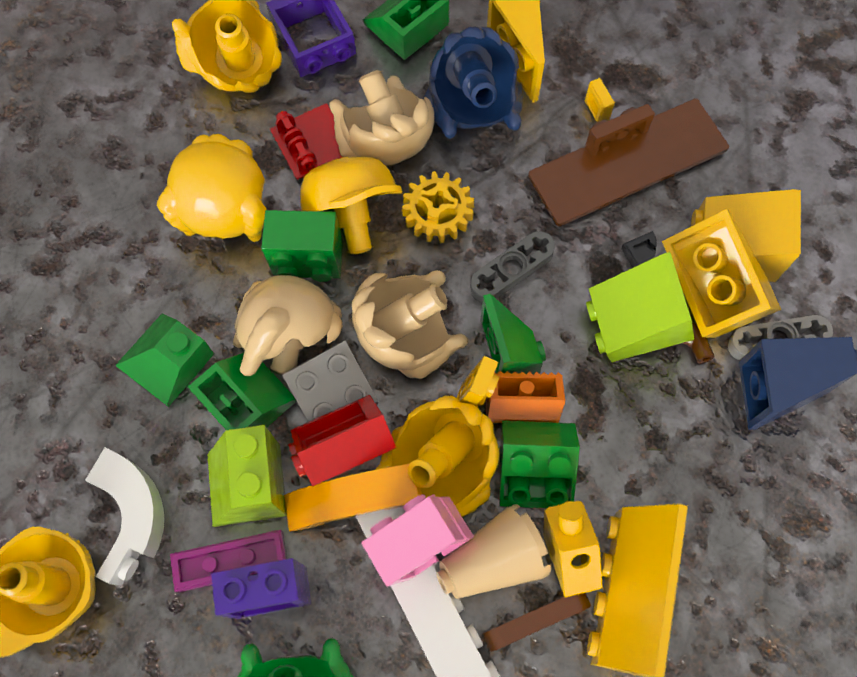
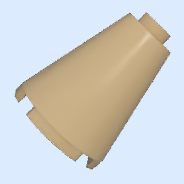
[436,504,551,599]

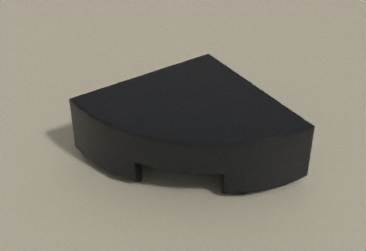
[621,231,657,268]

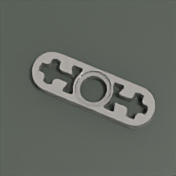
[728,315,833,361]

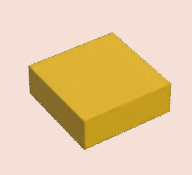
[585,78,615,122]

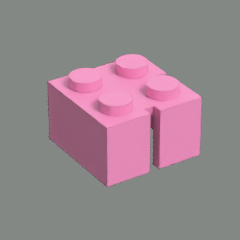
[361,494,474,587]

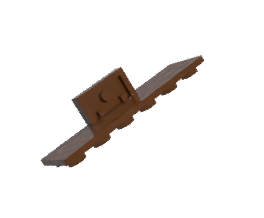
[528,98,729,227]

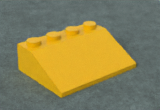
[587,504,688,677]

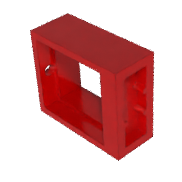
[288,395,397,487]

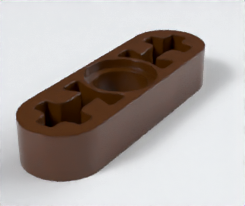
[482,593,592,653]

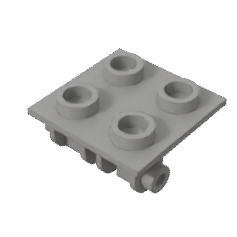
[282,340,378,422]

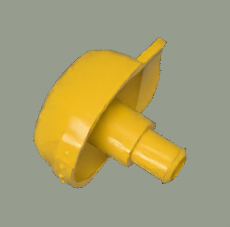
[300,157,403,254]
[0,527,96,658]

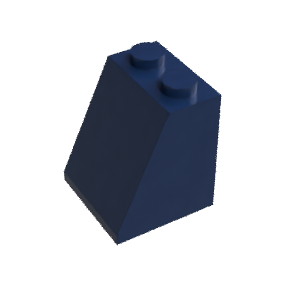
[739,337,857,430]

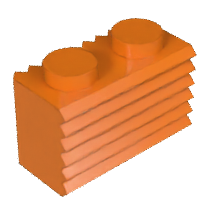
[485,371,565,423]

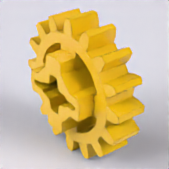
[402,171,474,243]

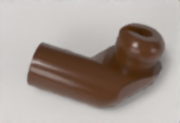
[682,323,715,363]

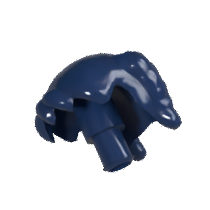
[423,26,523,138]

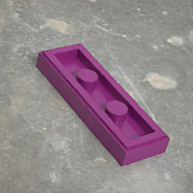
[170,529,287,593]

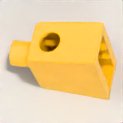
[543,501,602,597]

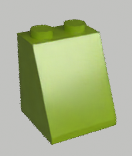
[586,252,694,362]
[207,425,287,527]

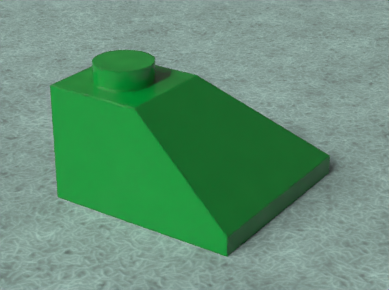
[480,294,546,374]
[115,313,214,407]

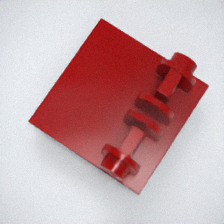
[270,103,343,180]

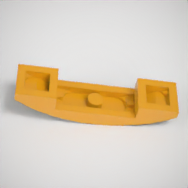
[284,464,422,532]

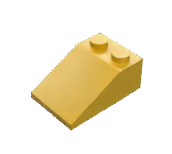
[487,0,545,102]
[662,209,781,338]

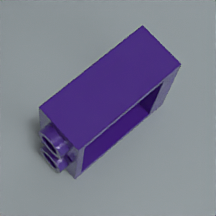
[266,0,356,77]
[211,558,312,619]

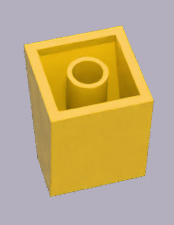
[691,189,801,282]

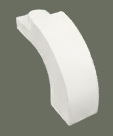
[85,448,164,586]

